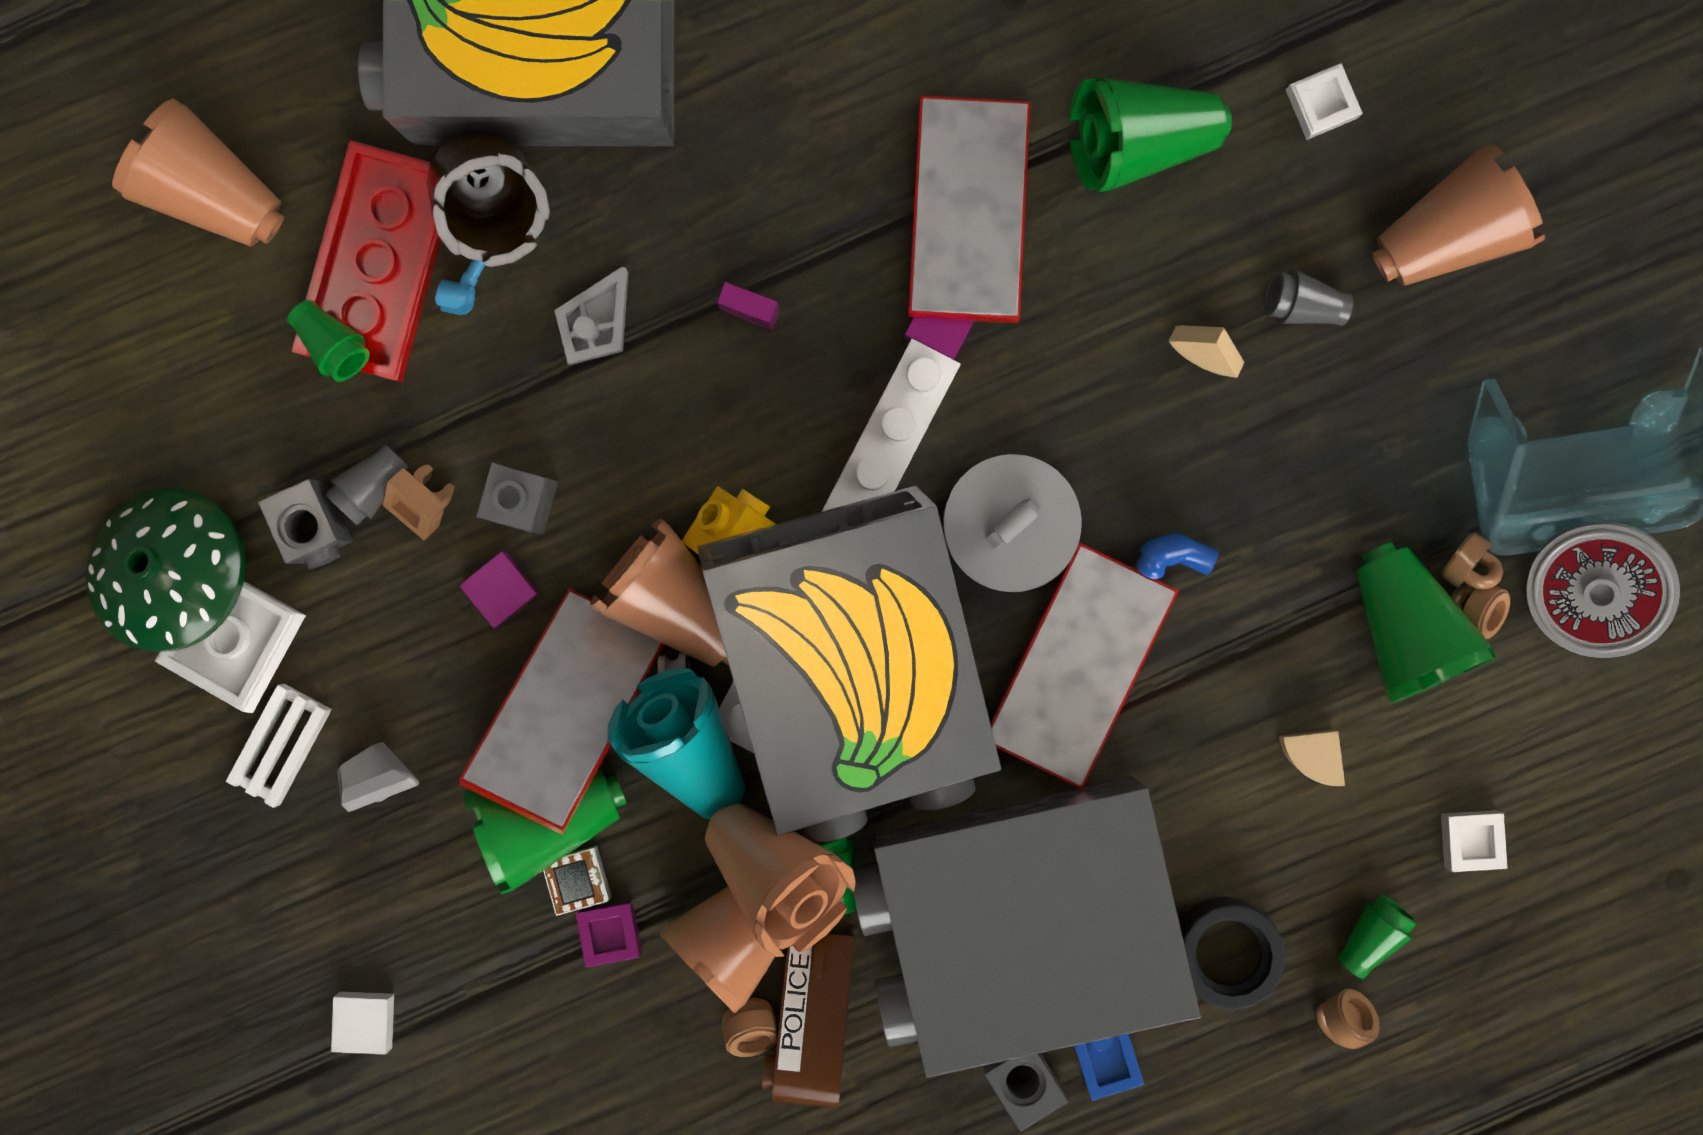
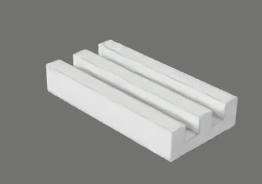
[226,684,332,808]

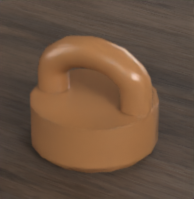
[1441,532,1503,590]
[1451,582,1510,639]
[1316,989,1380,1049]
[722,997,779,1057]

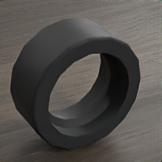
[1179,896,1286,1010]

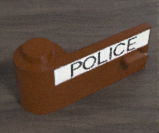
[762,934,855,1108]

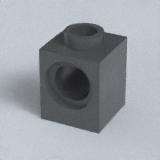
[476,463,558,534]
[258,479,353,569]
[983,1053,1068,1132]

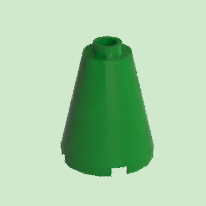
[1069,77,1232,193]
[1356,542,1497,704]
[463,767,627,895]

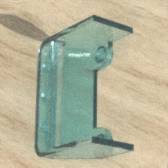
[1467,346,1703,556]

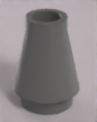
[1264,269,1353,326]
[325,444,409,525]

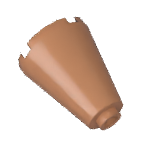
[112,98,285,247]
[1372,143,1545,286]
[590,519,729,667]
[705,803,856,957]
[659,886,775,1013]

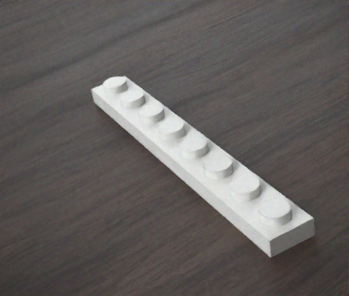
[719,339,961,753]

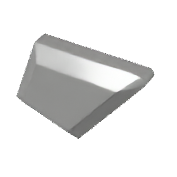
[554,267,629,365]
[337,742,419,812]

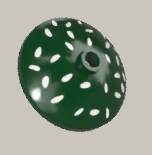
[86,488,246,652]

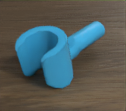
[435,260,485,315]

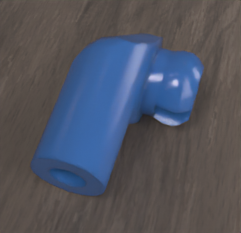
[1136,533,1219,579]

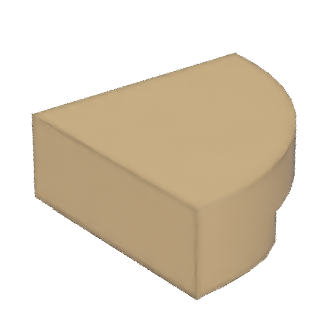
[1169,325,1245,378]
[1279,729,1345,786]

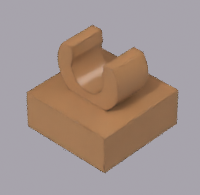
[383,465,455,541]

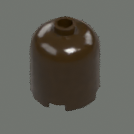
[426,131,550,267]

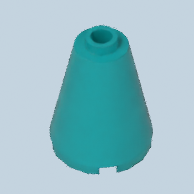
[607,668,746,819]

